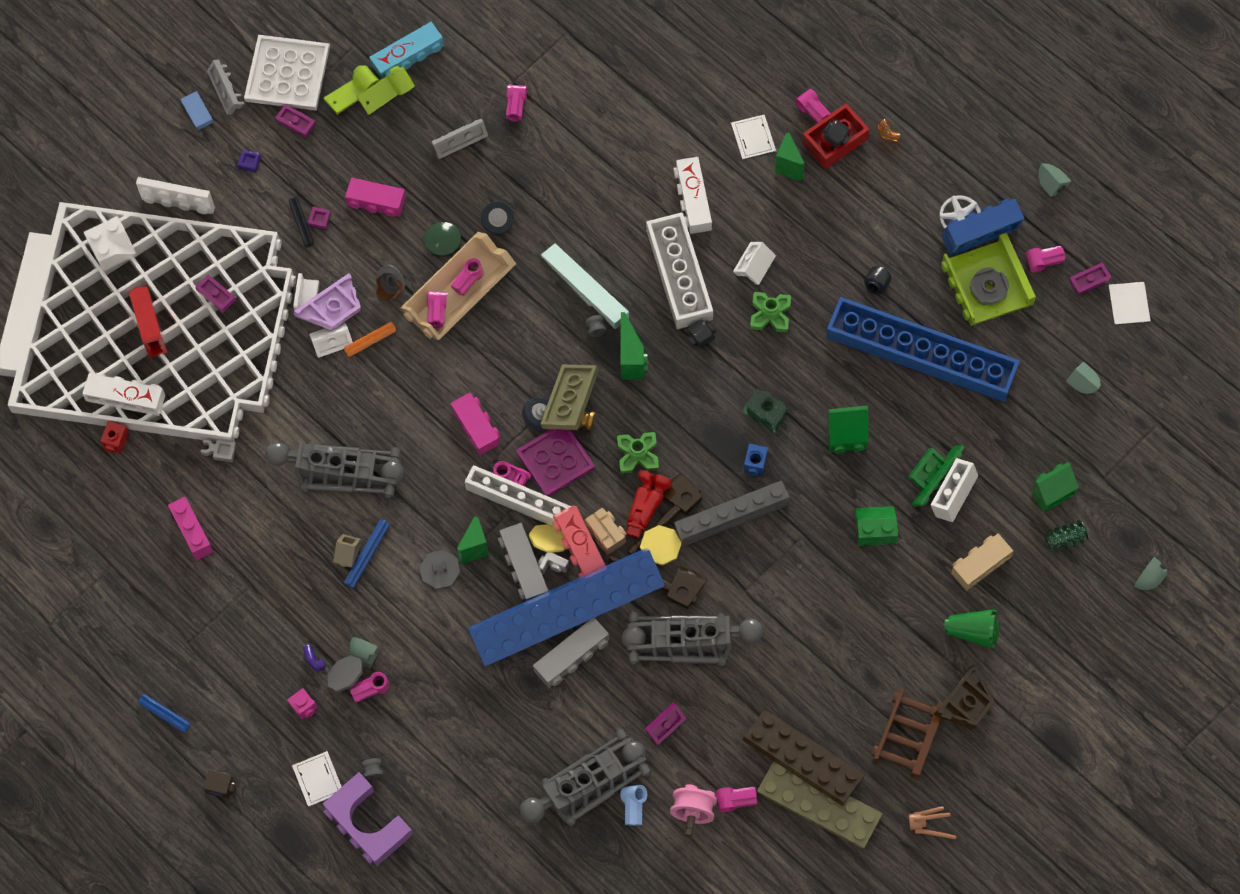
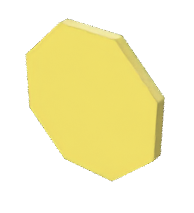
[529,524,565,553]
[640,525,682,565]

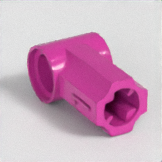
[506,84,527,122]
[795,89,831,123]
[1025,246,1065,273]
[450,258,484,296]
[427,291,447,329]
[349,672,390,703]
[716,787,757,812]

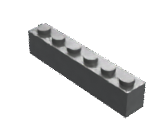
[674,480,789,547]

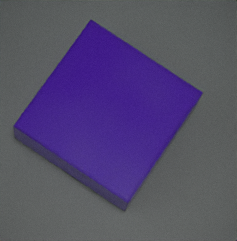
[237,150,261,172]

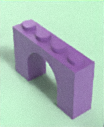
[323,772,413,866]

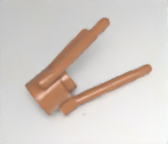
[909,806,956,839]

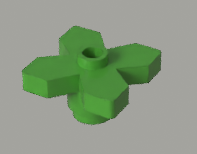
[750,292,791,332]
[617,432,659,474]

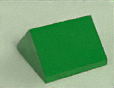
[775,133,804,181]
[457,516,489,564]

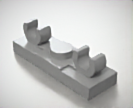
[207,60,244,115]
[432,119,488,159]

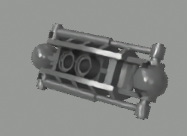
[265,441,404,498]
[621,612,763,667]
[519,729,652,826]

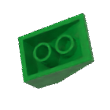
[621,312,648,380]
[826,406,868,454]

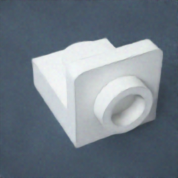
[538,553,570,575]

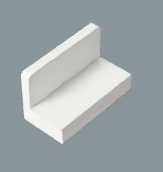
[733,242,775,285]
[294,273,320,310]
[309,322,353,358]

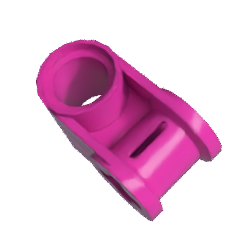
[493,461,531,486]

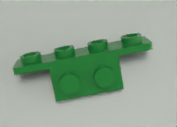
[908,445,965,507]

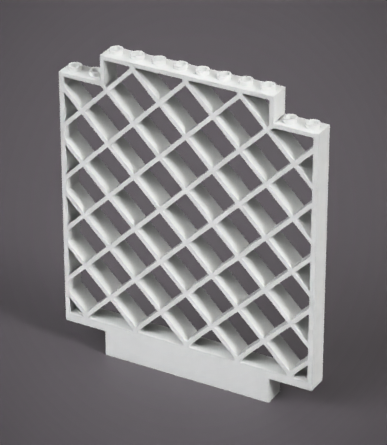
[0,202,296,442]

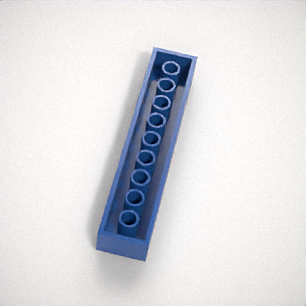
[826,297,1020,402]
[468,548,665,666]

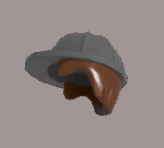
[376,264,406,301]

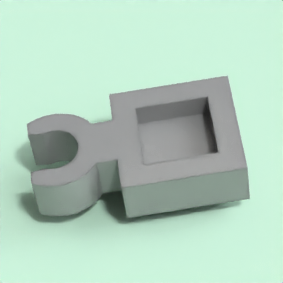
[200,439,236,462]

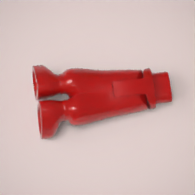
[626,470,673,539]

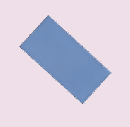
[180,91,214,131]

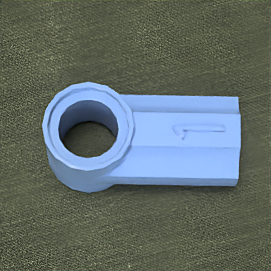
[620,785,647,826]

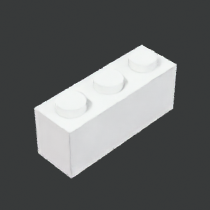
[931,458,978,522]

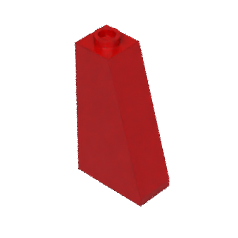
[129,286,168,358]

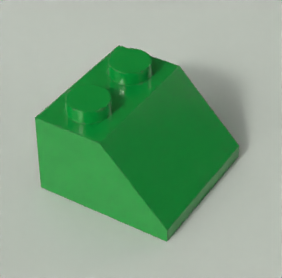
[855,506,898,546]

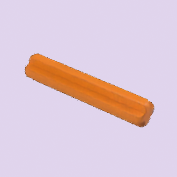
[344,322,396,357]

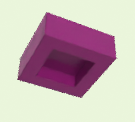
[308,207,331,230]

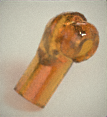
[878,119,901,142]

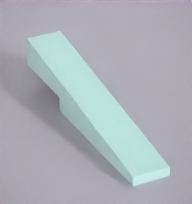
[541,244,629,329]

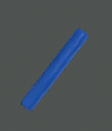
[344,519,390,588]

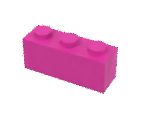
[345,177,406,217]
[450,393,501,456]
[168,497,213,561]

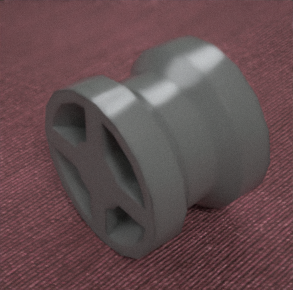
[586,315,607,337]
[362,758,384,780]

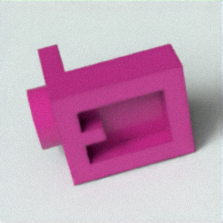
[287,688,318,720]

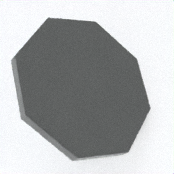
[419,550,461,590]
[328,655,362,692]

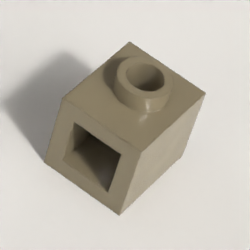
[333,534,361,567]

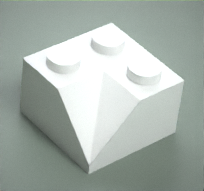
[84,216,137,271]

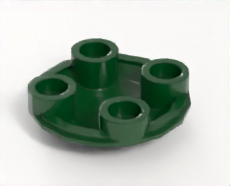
[424,222,461,256]

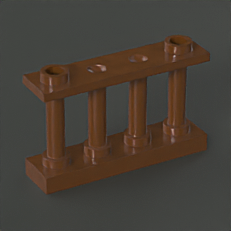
[871,686,943,780]

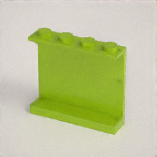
[941,233,1036,326]

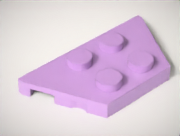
[294,273,361,331]

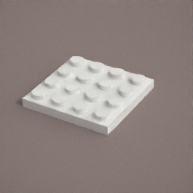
[244,35,330,111]

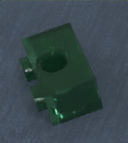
[744,388,789,432]

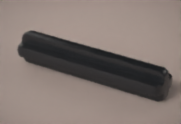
[289,197,314,247]

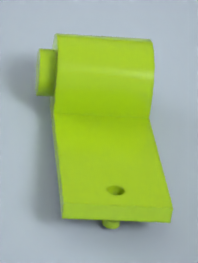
[324,65,379,114]
[356,65,415,115]

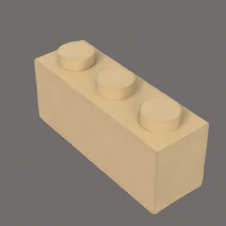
[951,534,1013,591]

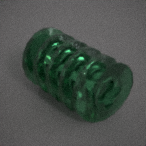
[1044,520,1089,554]

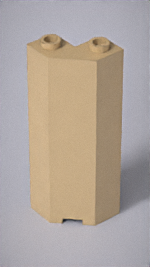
[401,232,516,340]

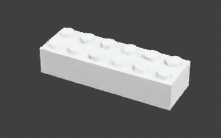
[646,213,713,329]

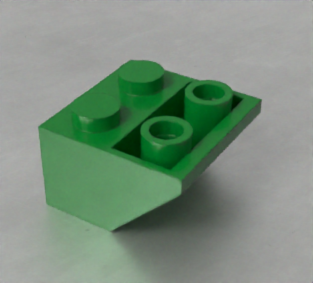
[1032,462,1079,513]

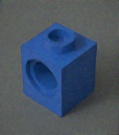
[744,444,768,476]

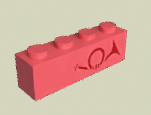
[552,506,605,578]

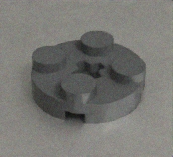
[970,268,1009,305]

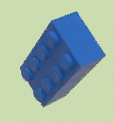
[941,199,1025,257]

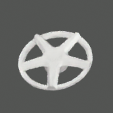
[940,196,981,228]

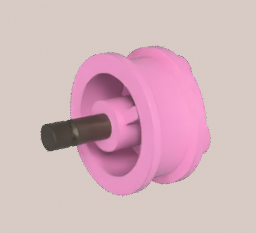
[670,785,717,837]

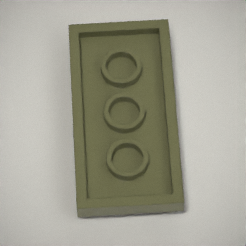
[541,364,599,430]

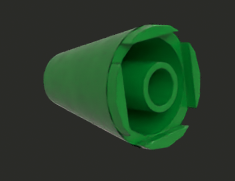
[944,609,999,649]

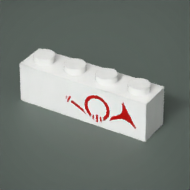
[673,157,712,234]
[82,373,165,416]

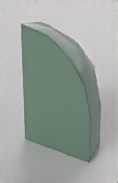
[1038,164,1071,197]
[1066,362,1101,394]
[1134,557,1167,590]
[349,637,379,669]

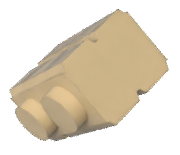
[584,508,626,555]

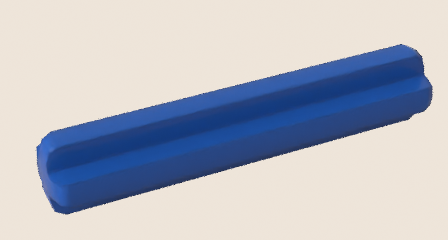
[138,694,190,733]

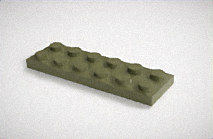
[757,761,883,850]

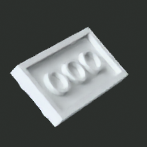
[136,177,215,214]

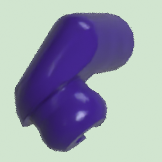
[303,645,326,671]

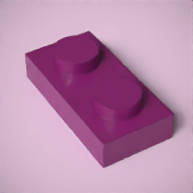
[275,104,316,138]
[1069,262,1112,296]
[195,274,236,313]
[644,703,686,745]

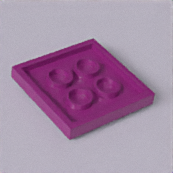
[516,429,595,497]

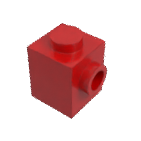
[100,421,129,453]

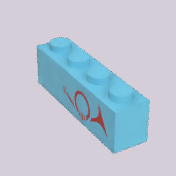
[370,22,444,79]

